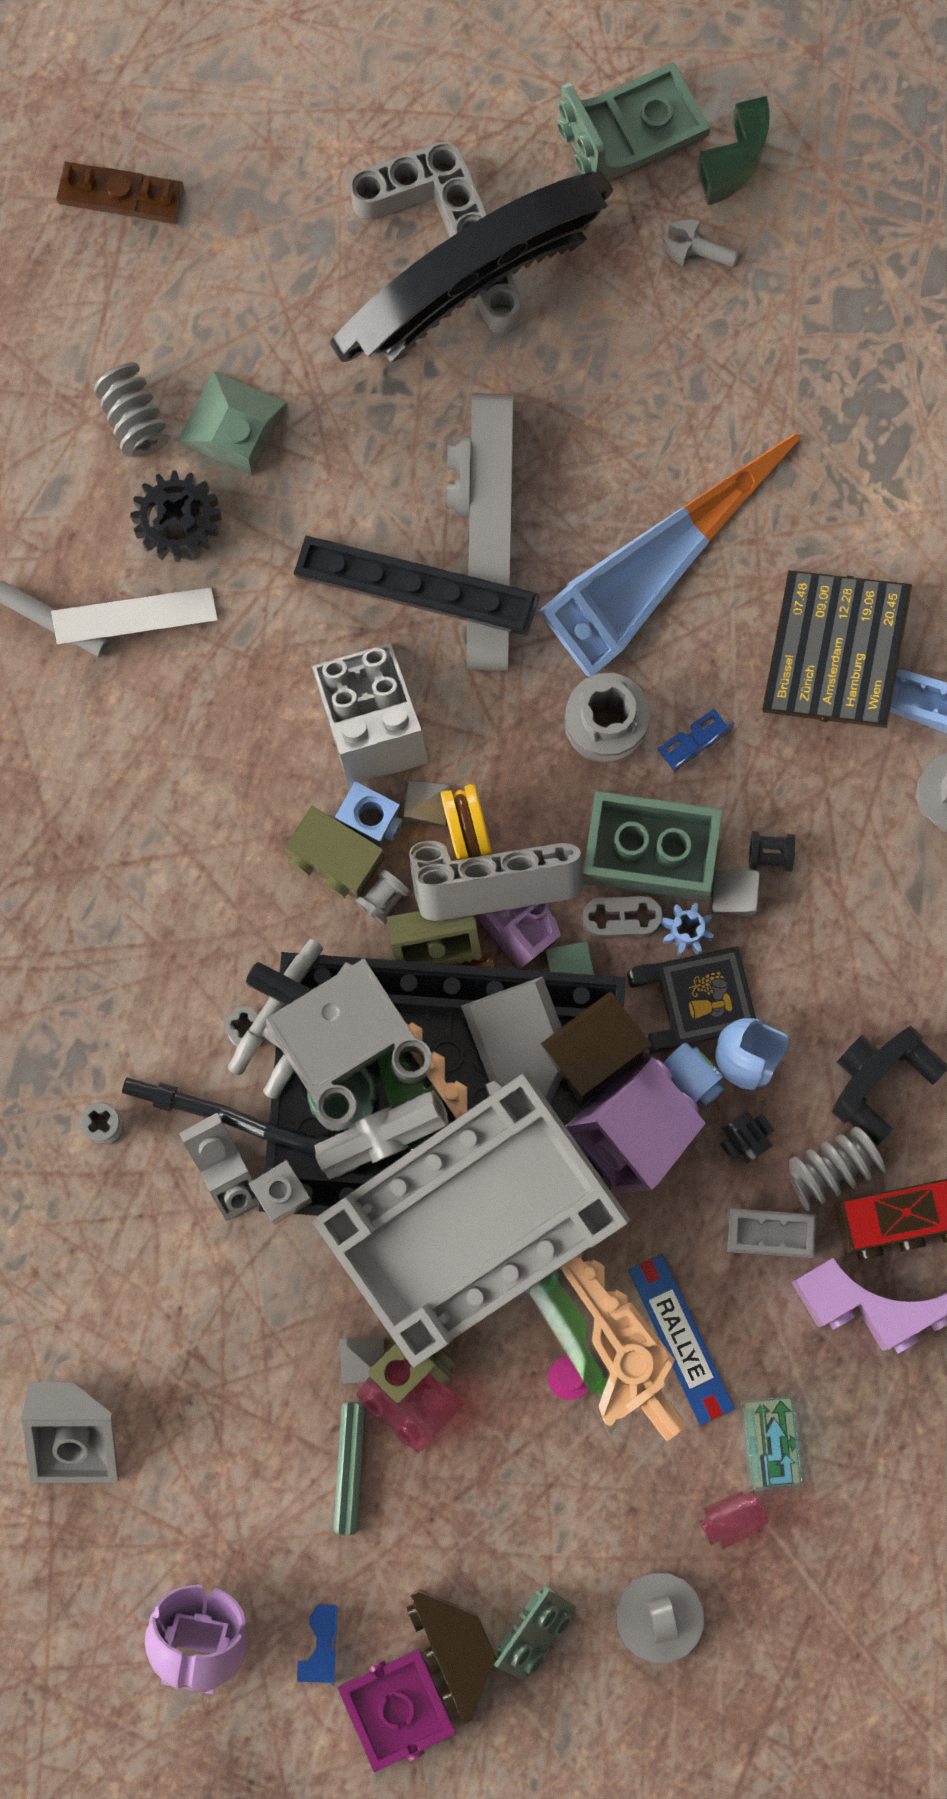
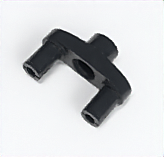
[831,1026,947,1147]

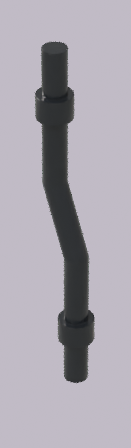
[122,1077,367,1169]

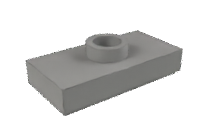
[726,1208,817,1259]

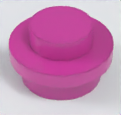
[548,1356,592,1400]

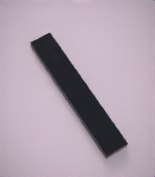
[293,535,540,636]

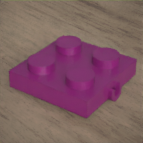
[337,1648,456,1773]

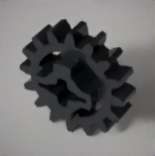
[130,470,222,562]

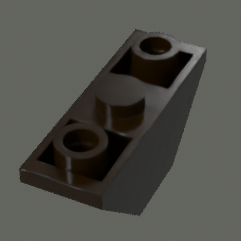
[406,1589,495,1724]

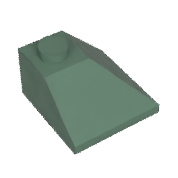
[178,370,287,475]

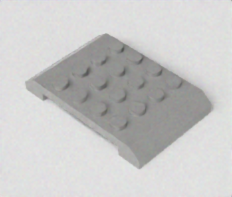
[312,1071,630,1367]

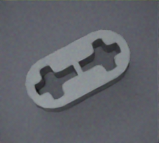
[581,896,663,939]

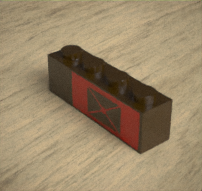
[834,1179,947,1261]

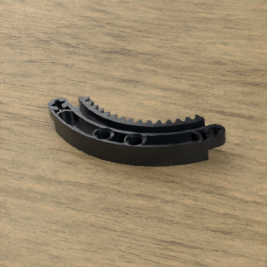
[330,171,613,362]

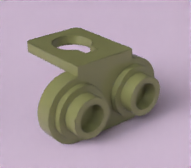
[368,1343,456,1403]

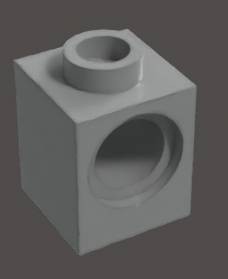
[248,1160,313,1225]

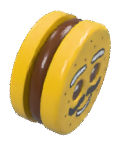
[441,784,493,860]

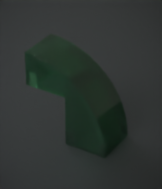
[697,96,770,205]

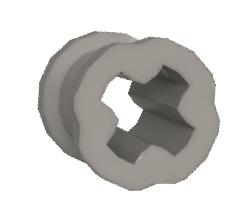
[355,869,411,925]
[224,1006,258,1047]
[80,1102,124,1144]

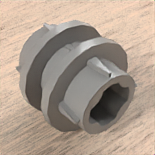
[565,673,650,763]

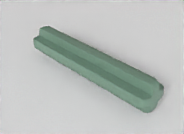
[333,1402,366,1535]

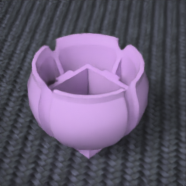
[145,1585,248,1695]

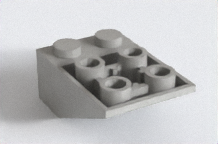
[312,643,429,787]

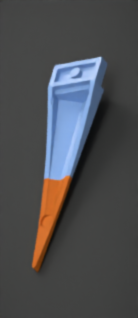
[538,435,800,677]

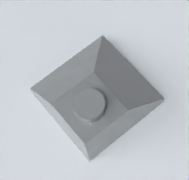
[22,1382,119,1483]

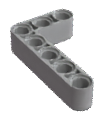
[350,142,521,334]

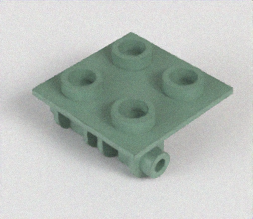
[494,1585,576,1681]

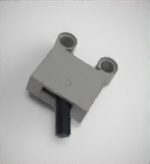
[246,958,432,1131]

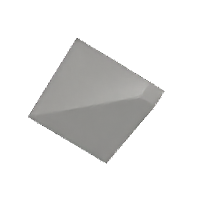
[403,781,450,827]
[339,1337,384,1384]

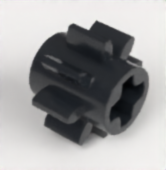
[720,1110,774,1164]

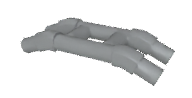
[228,939,352,1099]

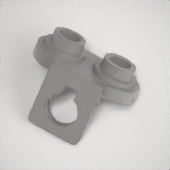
[447,436,471,517]

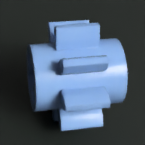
[661,903,714,956]

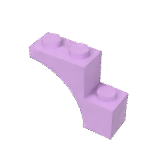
[791,1258,947,1354]

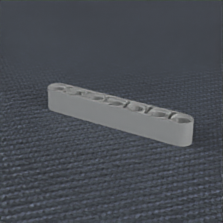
[466,393,513,671]

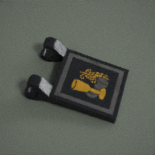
[627,946,756,1053]

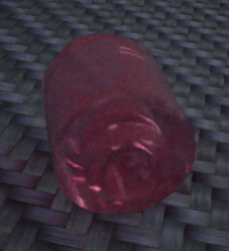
[699,1490,769,1550]

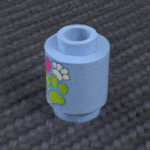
[663,1042,724,1106]

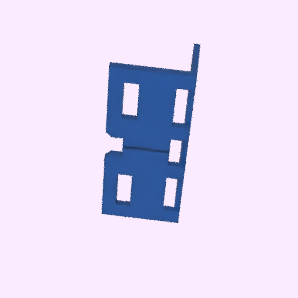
[657,709,735,772]
[297,1604,337,1686]

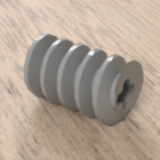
[94,362,171,457]
[789,1127,886,1211]

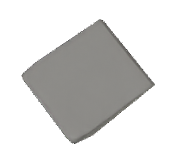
[712,870,760,917]

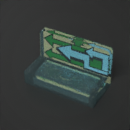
[740,1397,802,1491]

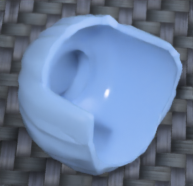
[715,1018,790,1091]

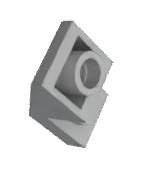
[179,1113,259,1221]

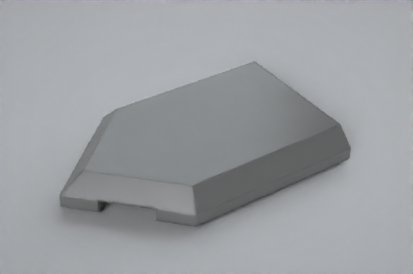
[461,976,563,1104]

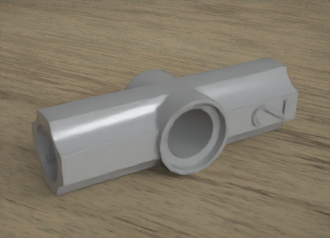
[314,1091,449,1180]

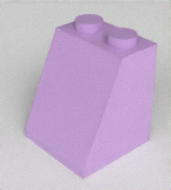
[565,1057,706,1193]

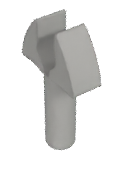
[663,220,739,267]

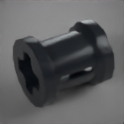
[749,831,795,872]

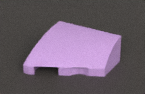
[474,903,561,970]

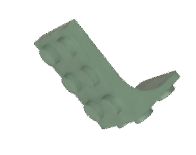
[556,62,710,182]

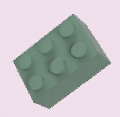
[582,791,722,902]

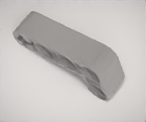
[409,841,583,921]

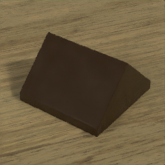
[540,992,652,1106]

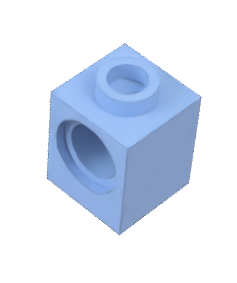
[335,781,403,848]

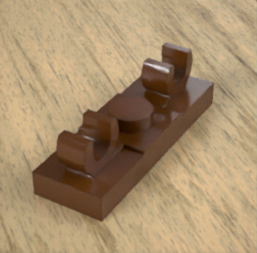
[56,161,184,224]

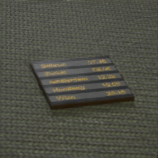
[762,570,912,728]

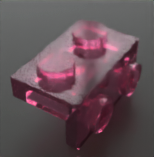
[356,1358,465,1453]

